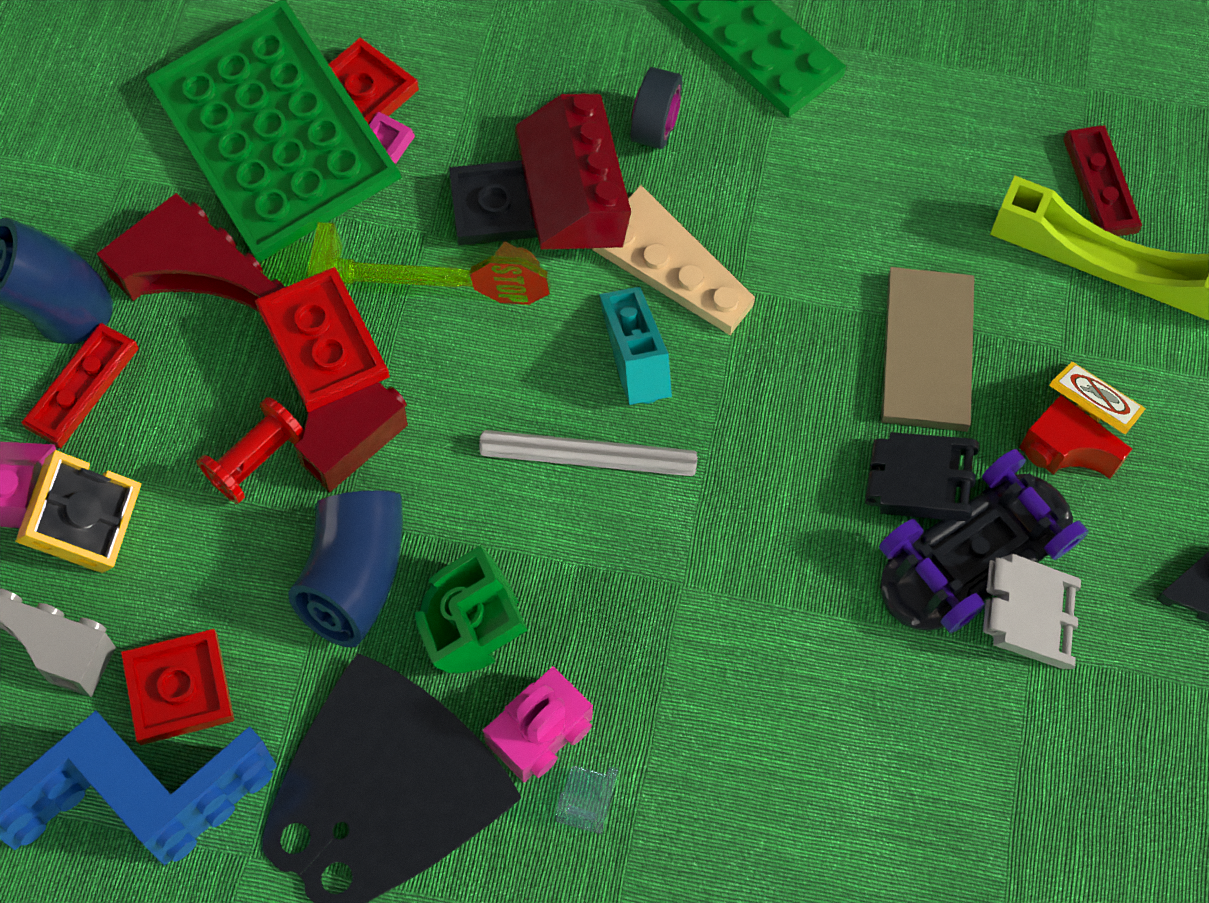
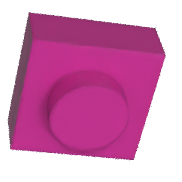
[369,112,415,164]

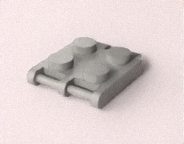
[983,554,1081,669]

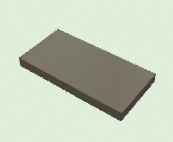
[881,267,974,432]

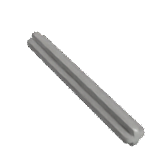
[479,430,698,476]

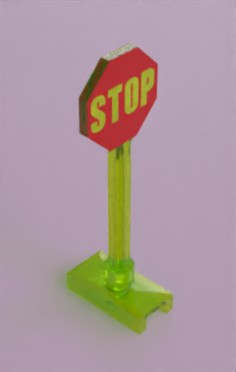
[306,222,551,305]

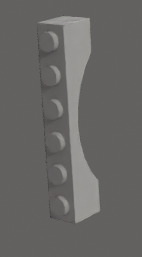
[0,588,116,697]

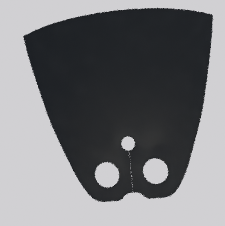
[262,653,522,903]

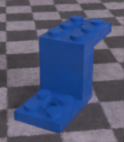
[0,711,277,866]

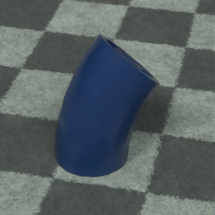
[0,218,113,344]
[288,490,403,648]

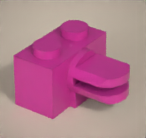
[483,666,593,783]

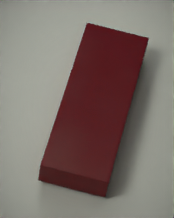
[1063,125,1142,236]

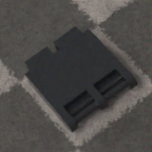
[865,432,979,521]

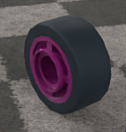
[630,67,683,149]

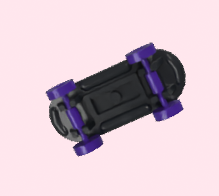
[879,449,1089,634]

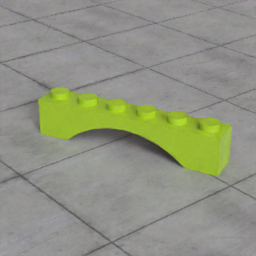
[990,176,1209,320]

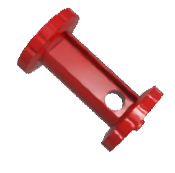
[196,397,304,504]

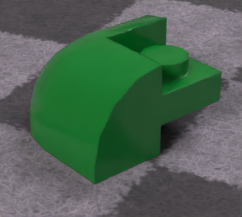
[415,545,528,673]

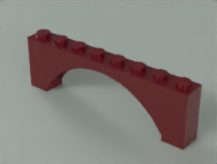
[97,193,408,492]

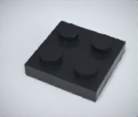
[449,160,538,246]

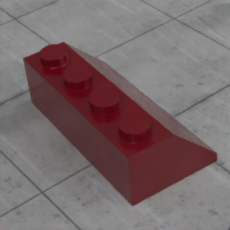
[515,93,631,249]

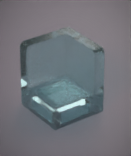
[556,766,619,834]

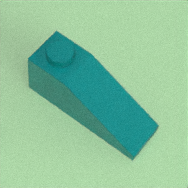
[599,287,672,405]

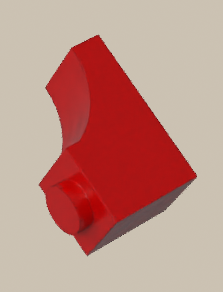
[1019,395,1132,479]

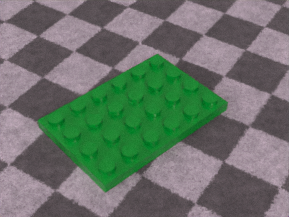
[146,0,402,263]

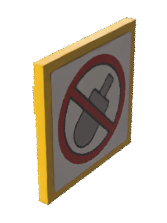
[1049,362,1146,435]

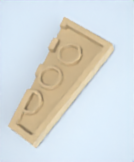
[593,185,755,335]

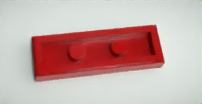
[21,323,139,449]

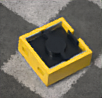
[15,450,142,573]

